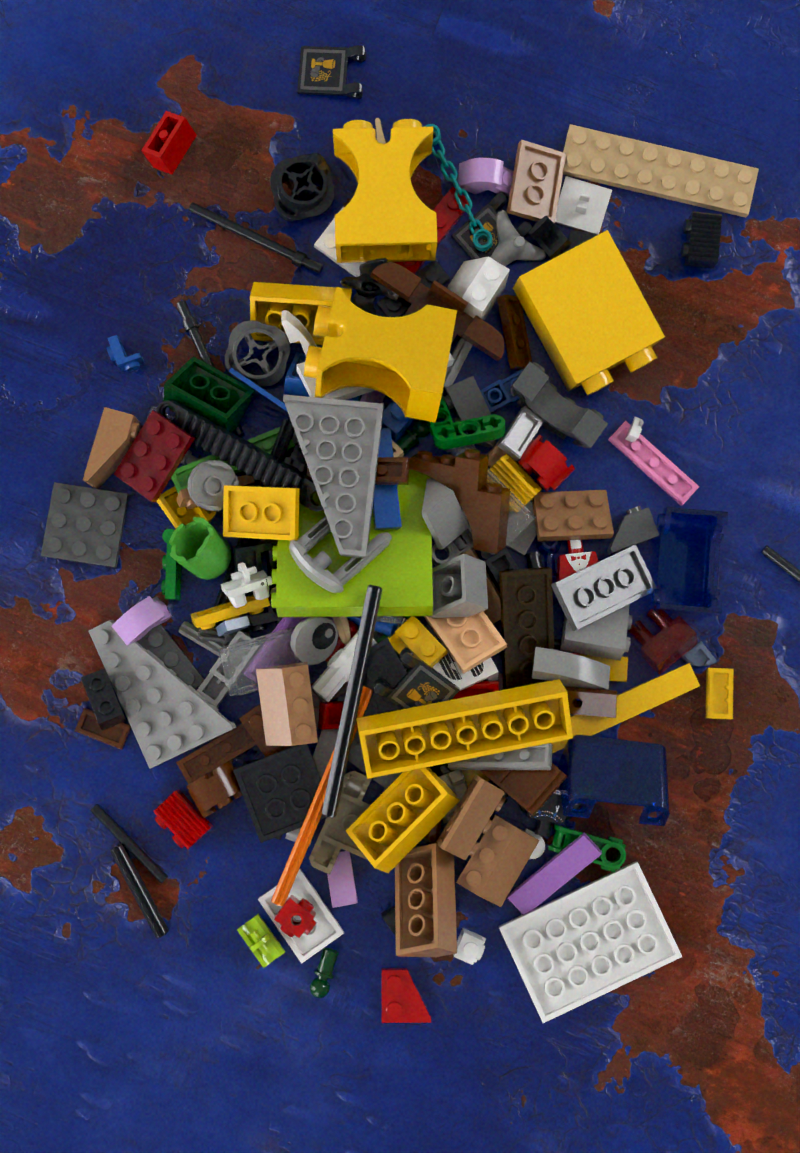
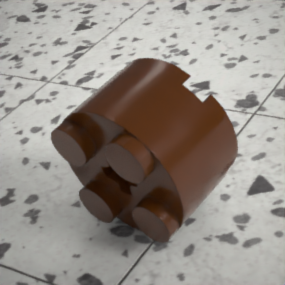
[186,761,243,818]

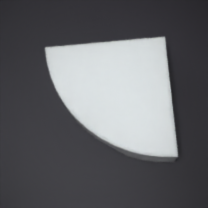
[625,417,644,443]

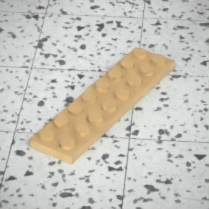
[563,124,759,218]

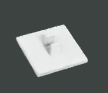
[555,176,612,235]

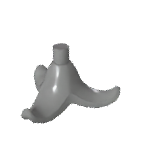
[490,210,547,267]

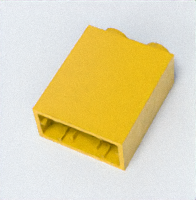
[513,230,665,396]

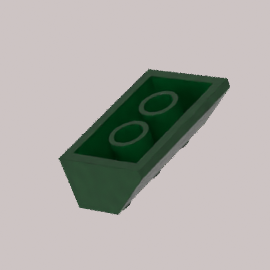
[163,356,255,432]

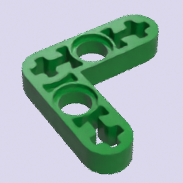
[426,395,505,450]

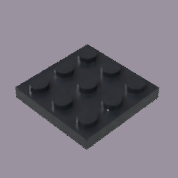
[233,744,327,843]

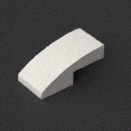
[281,310,317,355]

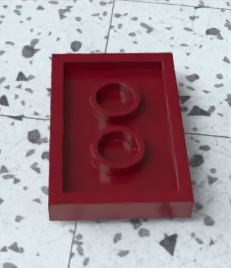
[114,410,195,502]

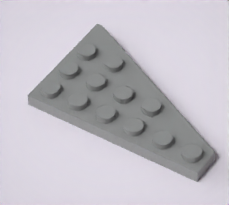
[283,395,384,558]

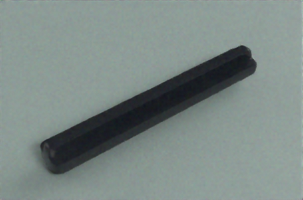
[110,844,169,938]

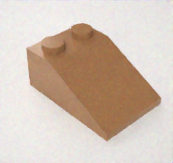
[83,407,143,489]

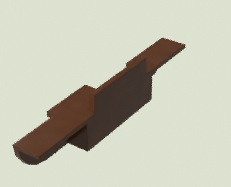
[370,263,504,362]

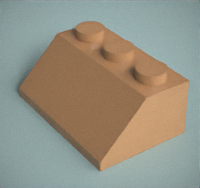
[256,662,318,746]
[437,775,506,860]
[456,814,540,907]

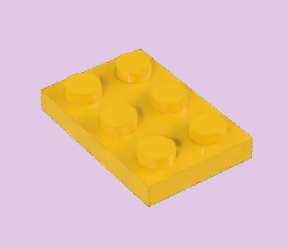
[223,485,300,540]

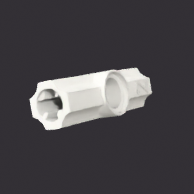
[311,630,377,702]

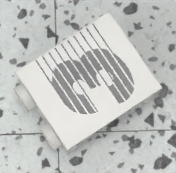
[432,644,499,691]

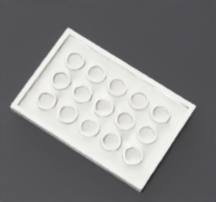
[498,861,682,1023]

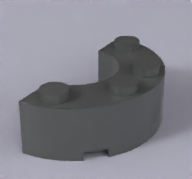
[510,362,608,448]

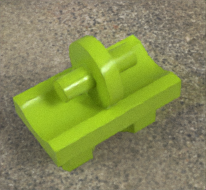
[237,913,285,968]

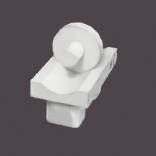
[221,562,272,608]

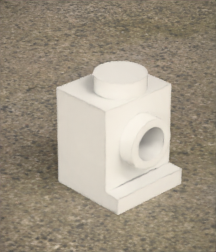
[453,928,486,965]

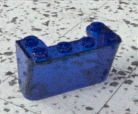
[558,735,670,826]

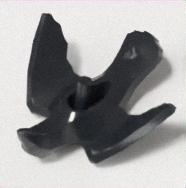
[340,258,401,315]

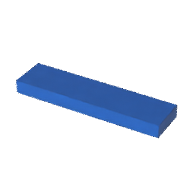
[372,428,402,530]

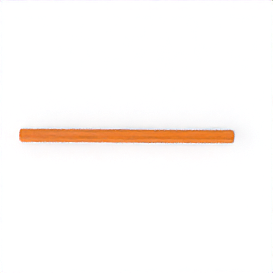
[271,686,373,906]

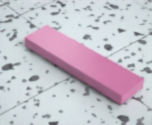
[608,421,699,506]

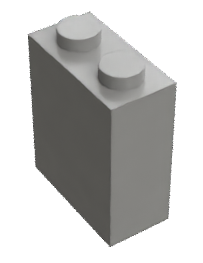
[560,605,632,661]

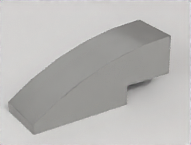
[532,647,610,690]

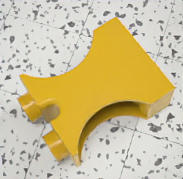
[333,119,437,263]
[304,287,457,423]

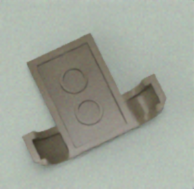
[309,770,372,874]

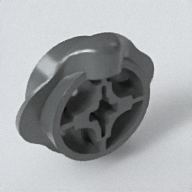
[225,320,291,387]

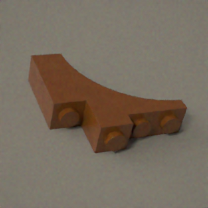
[409,449,510,554]

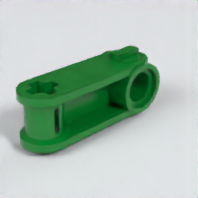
[548,824,626,872]

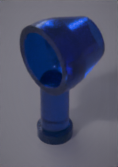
[536,539,561,578]

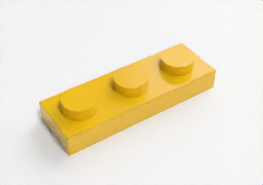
[190,595,270,630]

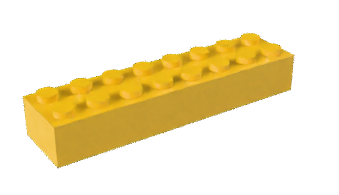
[356,679,573,779]

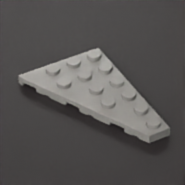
[89,620,237,769]

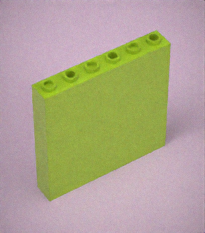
[271,469,433,617]

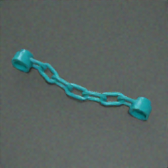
[424,124,493,251]

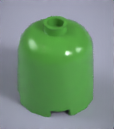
[169,517,232,580]

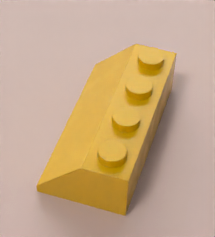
[250,282,352,345]
[346,767,460,873]

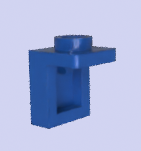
[106,335,145,372]

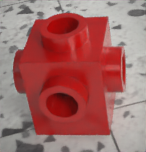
[274,894,317,938]

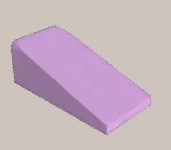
[327,851,358,908]

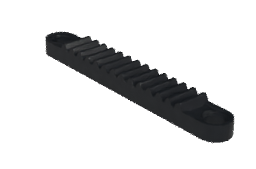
[156,400,324,512]

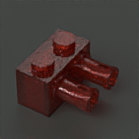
[628,604,698,675]

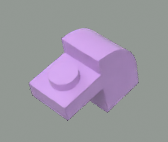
[458,158,513,197]
[112,596,172,646]

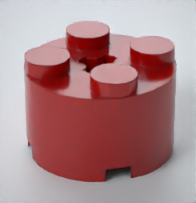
[518,435,575,492]

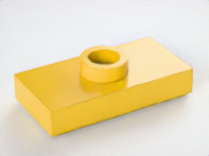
[706,668,734,719]

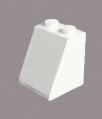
[447,257,510,320]

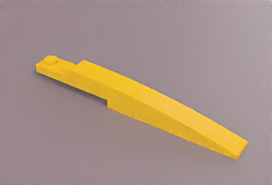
[462,663,700,787]

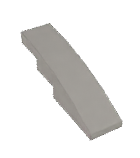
[197,630,260,708]

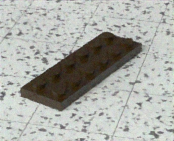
[499,567,554,690]

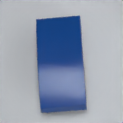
[480,369,523,413]

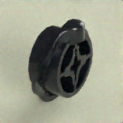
[270,153,335,222]

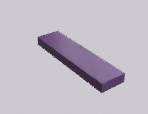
[508,832,602,915]

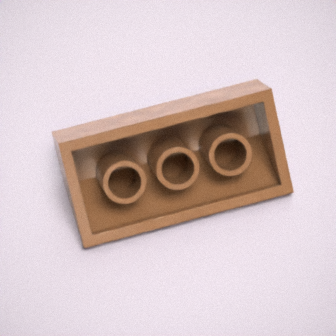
[395,843,457,957]

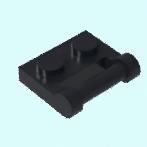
[233,539,278,596]

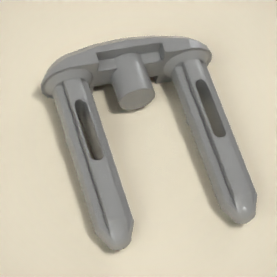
[289,516,392,593]

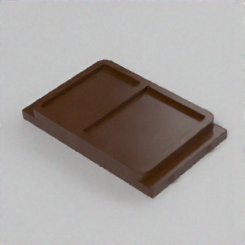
[479,763,567,816]

